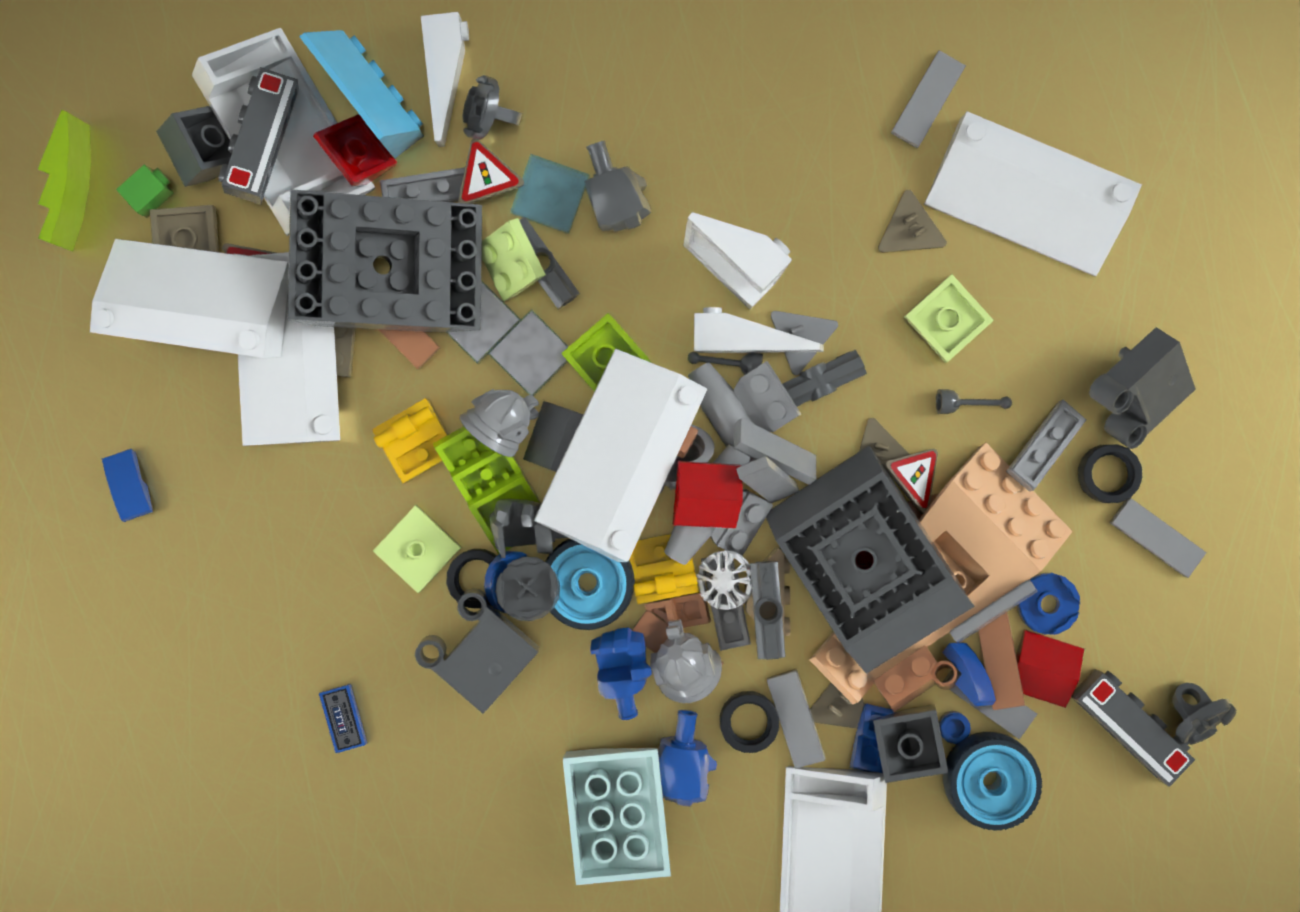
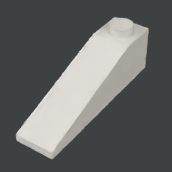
[421,12,469,147]
[694,307,824,353]

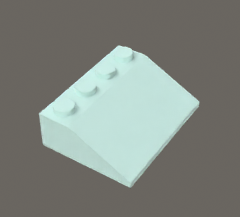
[563,748,671,885]

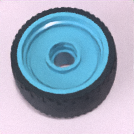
[545,539,635,630]
[943,732,1042,831]

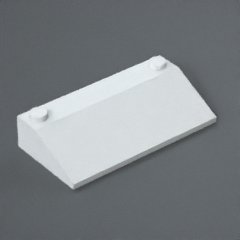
[192,28,375,236]
[924,111,1142,276]
[683,212,792,309]
[90,239,289,358]
[238,252,340,446]
[534,349,707,562]
[780,766,887,912]

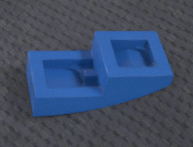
[102,449,153,522]
[942,643,996,706]
[849,704,895,773]

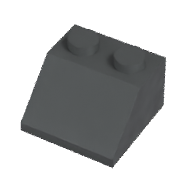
[156,106,232,187]
[523,401,584,472]
[873,704,948,783]

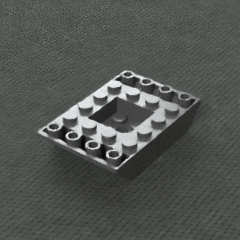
[288,189,482,333]
[766,446,975,674]

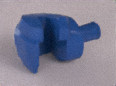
[590,628,652,720]
[658,710,717,807]

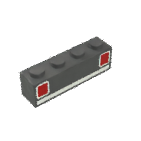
[219,67,299,205]
[1071,669,1195,787]

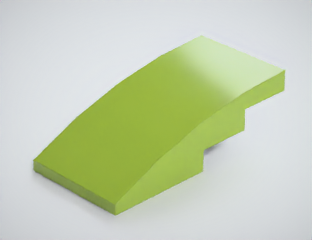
[38,110,91,251]
[561,313,652,392]
[433,426,541,555]

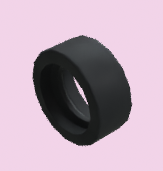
[1078,444,1143,503]
[446,549,497,609]
[719,691,779,753]

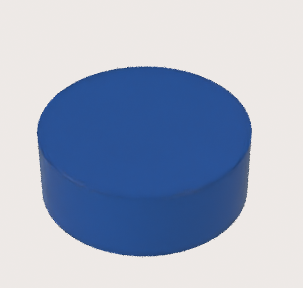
[938,711,971,744]

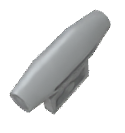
[688,361,801,462]
[664,444,773,565]

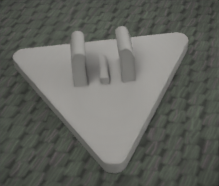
[771,311,838,375]

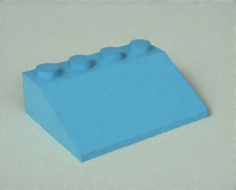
[299,30,424,158]

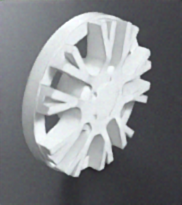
[696,550,752,610]

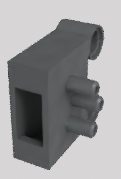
[1089,327,1196,449]
[415,588,539,714]

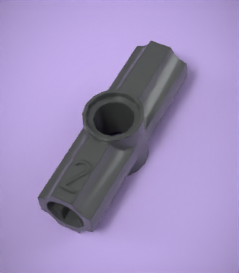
[519,217,580,309]
[783,350,867,407]
[750,561,785,660]

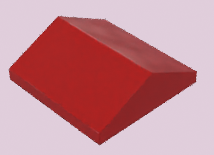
[313,114,397,186]
[672,461,743,528]
[1016,629,1085,708]

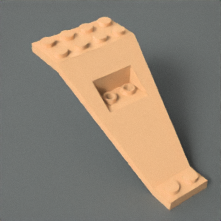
[809,442,1073,704]

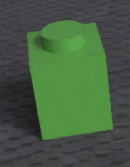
[116,165,174,218]

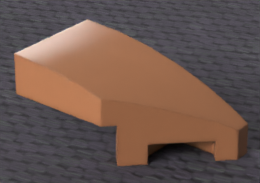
[645,592,711,628]

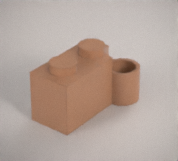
[873,646,958,712]

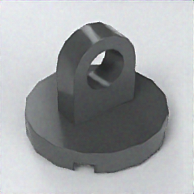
[462,75,523,140]
[495,557,560,621]
[1172,683,1237,745]

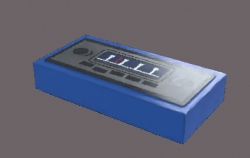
[319,684,367,753]

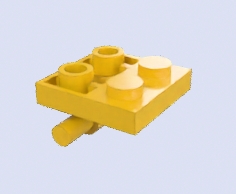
[372,398,448,483]
[629,533,699,604]

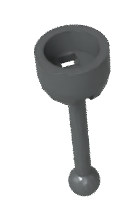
[687,352,763,375]
[936,389,1012,414]

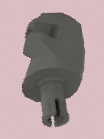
[584,140,651,232]
[489,499,568,558]

